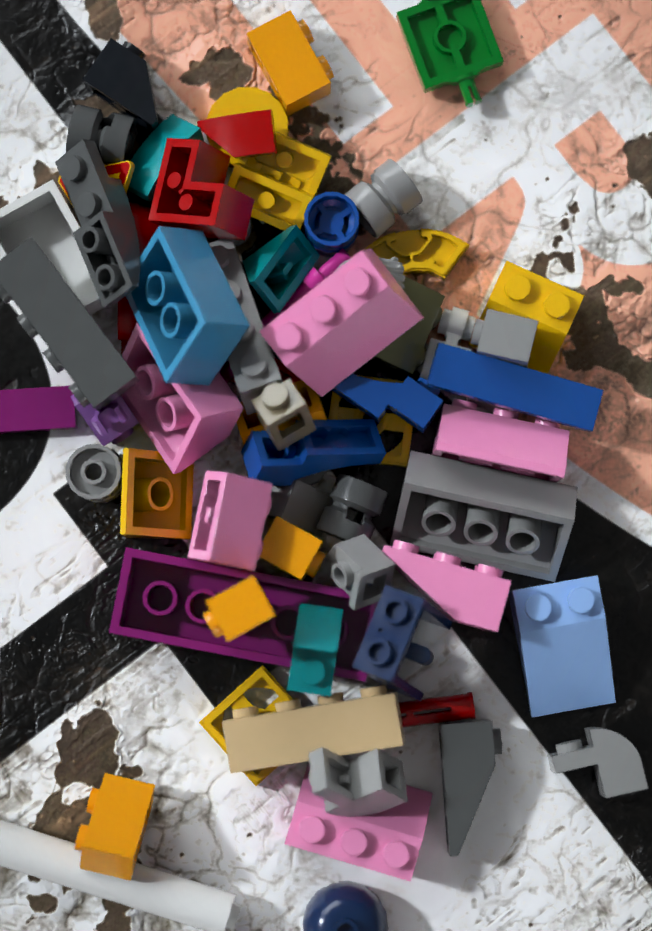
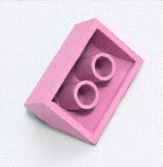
[259,248,424,397]
[121,323,244,474]
[432,399,570,482]
[285,761,433,882]

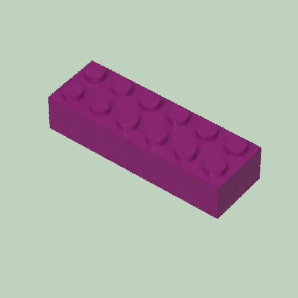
[109,547,379,682]

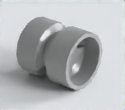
[344,159,423,238]
[65,444,123,503]

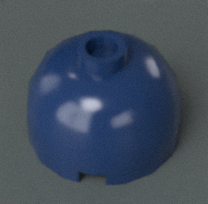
[302,880,388,931]

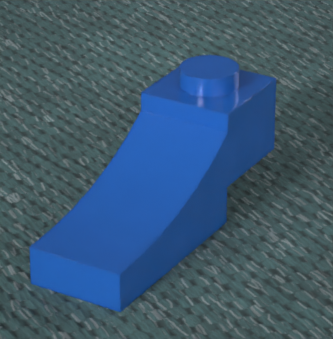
[331,373,443,433]
[241,419,386,486]

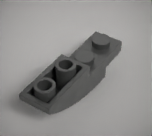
[55,139,140,308]

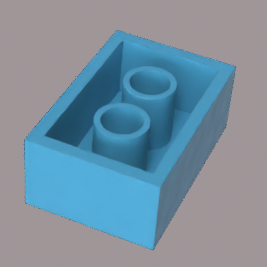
[126,226,250,385]

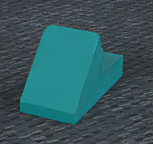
[287,603,343,697]

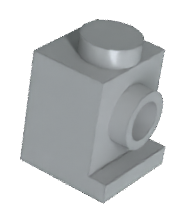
[328,534,395,611]

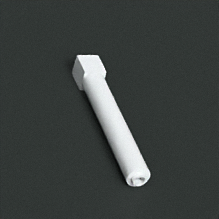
[0,820,242,931]

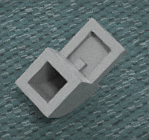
[547,727,648,798]
[309,747,408,817]

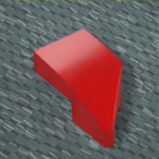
[197,109,277,159]

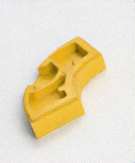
[363,228,470,281]

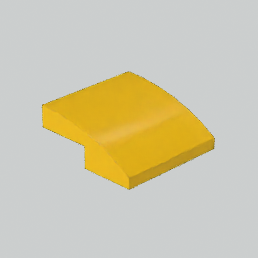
[227,131,332,231]

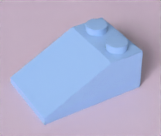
[508,575,616,717]

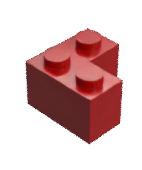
[148,138,255,241]

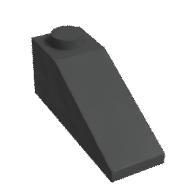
[438,719,502,856]

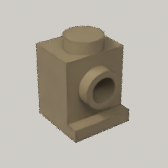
[252,379,317,451]

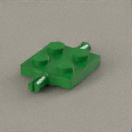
[396,0,504,107]

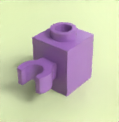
[70,395,139,446]

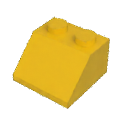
[468,261,585,374]

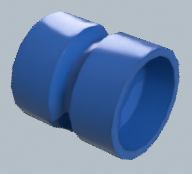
[304,192,359,257]

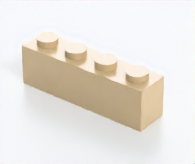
[222,685,406,774]

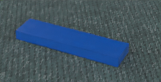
[426,342,604,432]

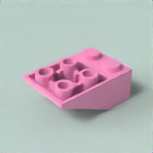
[187,471,273,571]
[381,540,512,632]

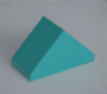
[243,225,320,314]

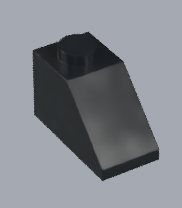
[83,38,159,133]

